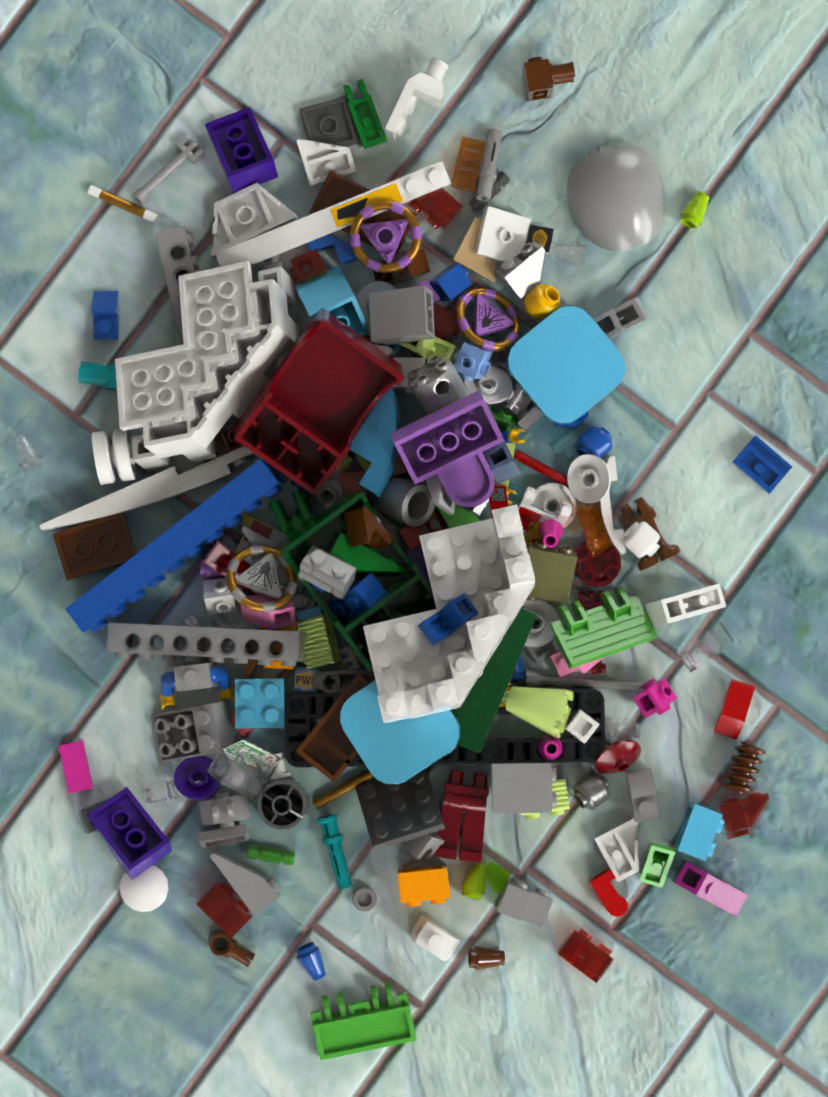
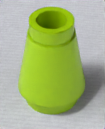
[680,191,710,229]
[461,862,487,901]

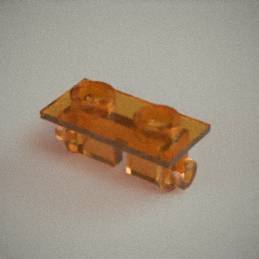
[575,502,612,557]

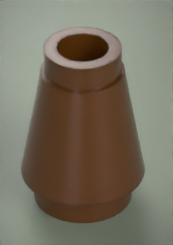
[468,946,505,971]

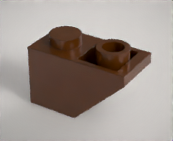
[372,249,430,285]

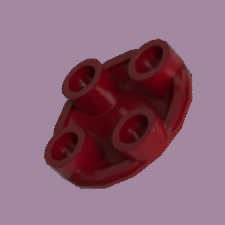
[575,539,621,587]

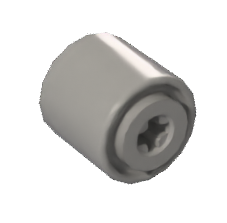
[377,475,435,527]

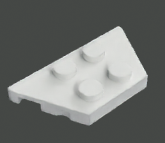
[211,183,298,258]

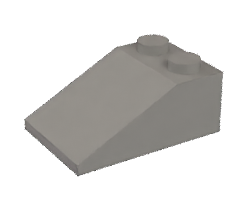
[210,850,281,916]

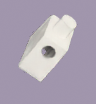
[409,914,462,961]

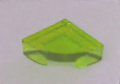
[487,860,511,894]

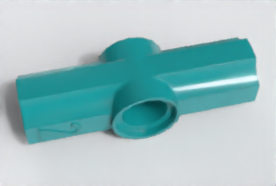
[78,361,117,391]

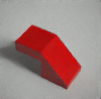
[714,679,755,740]

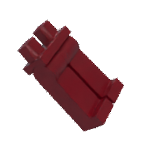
[434,769,489,863]

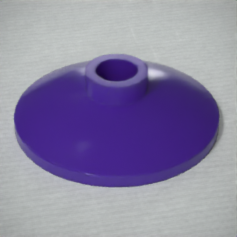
[174,756,223,800]

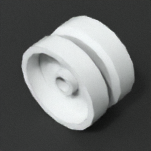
[92,428,136,485]

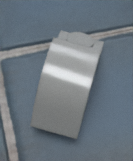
[625,768,660,822]

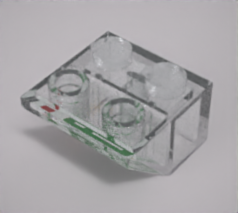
[207,739,282,800]

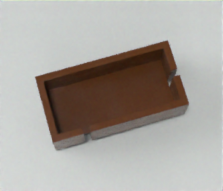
[296,674,370,782]

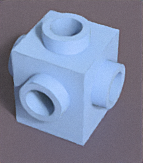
[454,342,493,381]

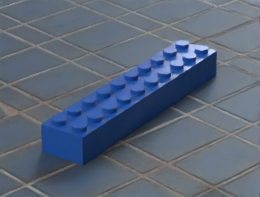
[65,459,285,633]

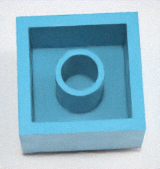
[235,678,285,729]
[673,802,724,861]

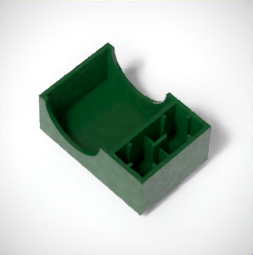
[276,489,437,672]

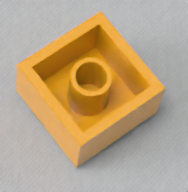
[398,864,450,907]

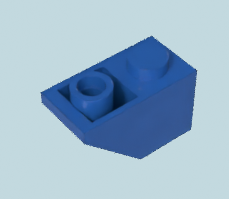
[326,572,386,621]

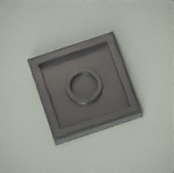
[300,96,359,147]

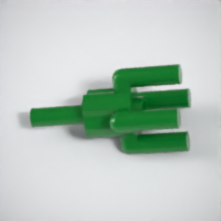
[269,489,314,536]

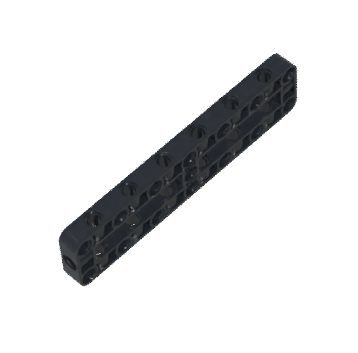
[285,688,605,767]

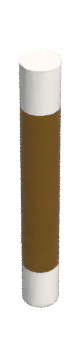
[87,185,158,223]

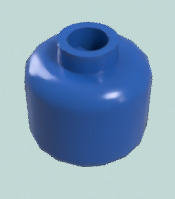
[576,426,612,459]

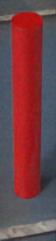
[514,450,569,489]

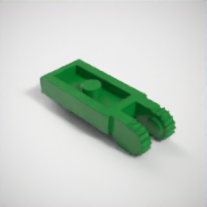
[343,79,387,150]

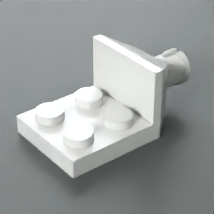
[385,58,448,142]

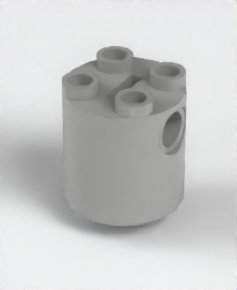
[407,355,470,415]

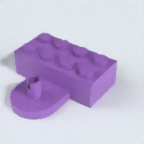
[390,390,504,507]

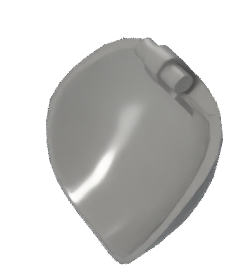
[567,144,665,251]

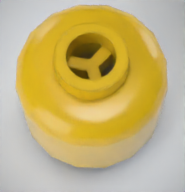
[524,284,560,320]

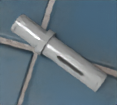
[476,129,502,202]

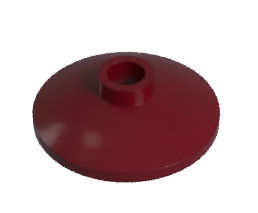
[595,740,641,774]

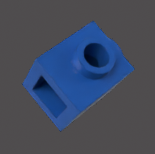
[429,263,472,302]

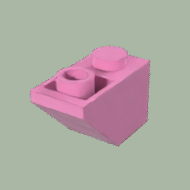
[240,588,296,630]

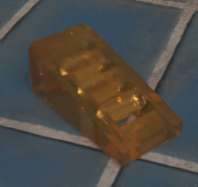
[451,137,486,192]

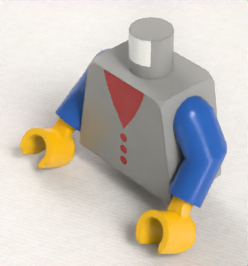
[160,662,235,710]

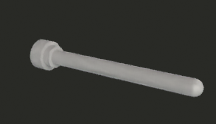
[525,669,642,691]

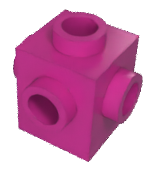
[632,677,677,718]

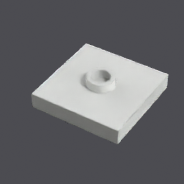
[474,206,531,262]

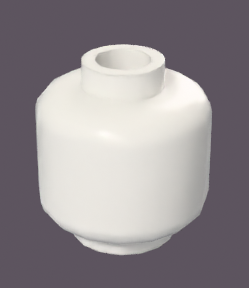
[623,521,660,558]

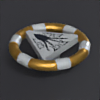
[226,545,297,612]

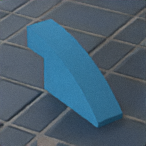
[350,388,400,498]

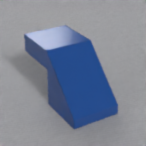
[308,235,358,266]
[418,593,479,646]

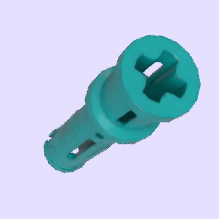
[316,813,353,890]

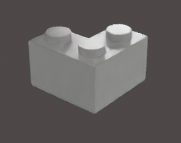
[496,878,553,928]

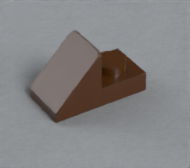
[344,505,393,549]

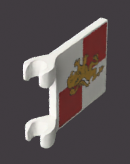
[518,487,572,549]

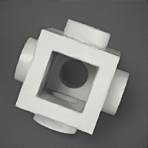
[203,578,239,615]

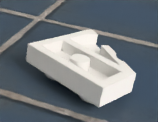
[296,139,356,186]
[594,817,639,883]

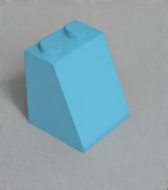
[295,266,368,336]

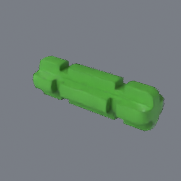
[247,844,295,866]

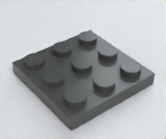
[355,768,445,852]

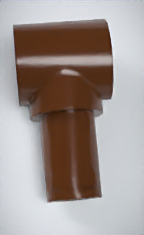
[208,929,255,967]

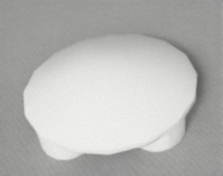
[120,865,168,912]

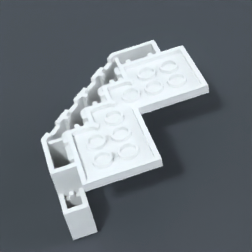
[115,261,299,472]
[363,504,535,724]

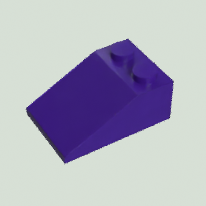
[205,107,278,194]
[87,787,172,880]

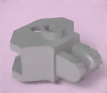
[199,791,252,828]

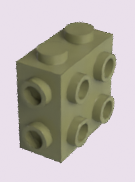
[526,541,577,606]

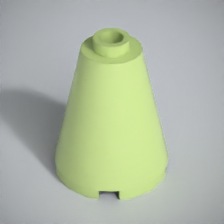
[502,686,573,738]

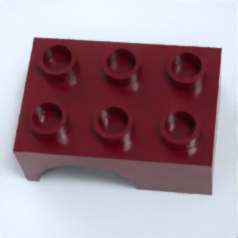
[234,308,405,496]

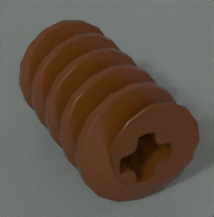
[722,741,766,795]

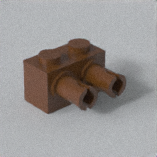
[522,57,575,102]

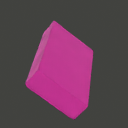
[59,740,94,794]

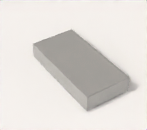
[198,823,250,849]

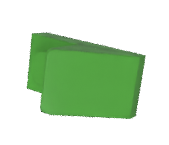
[639,842,676,888]

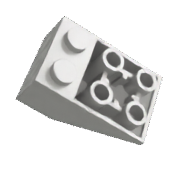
[151,700,235,763]

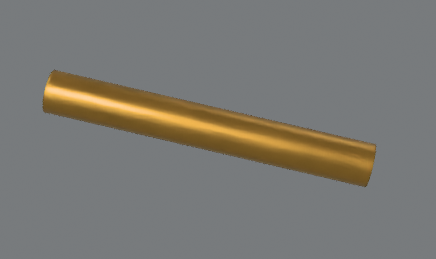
[313,770,374,809]

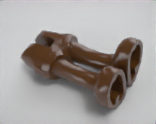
[620,497,681,571]

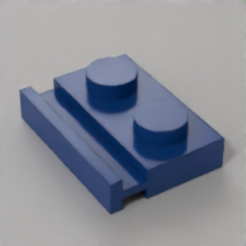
[732,435,792,494]

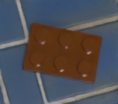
[53,512,136,580]

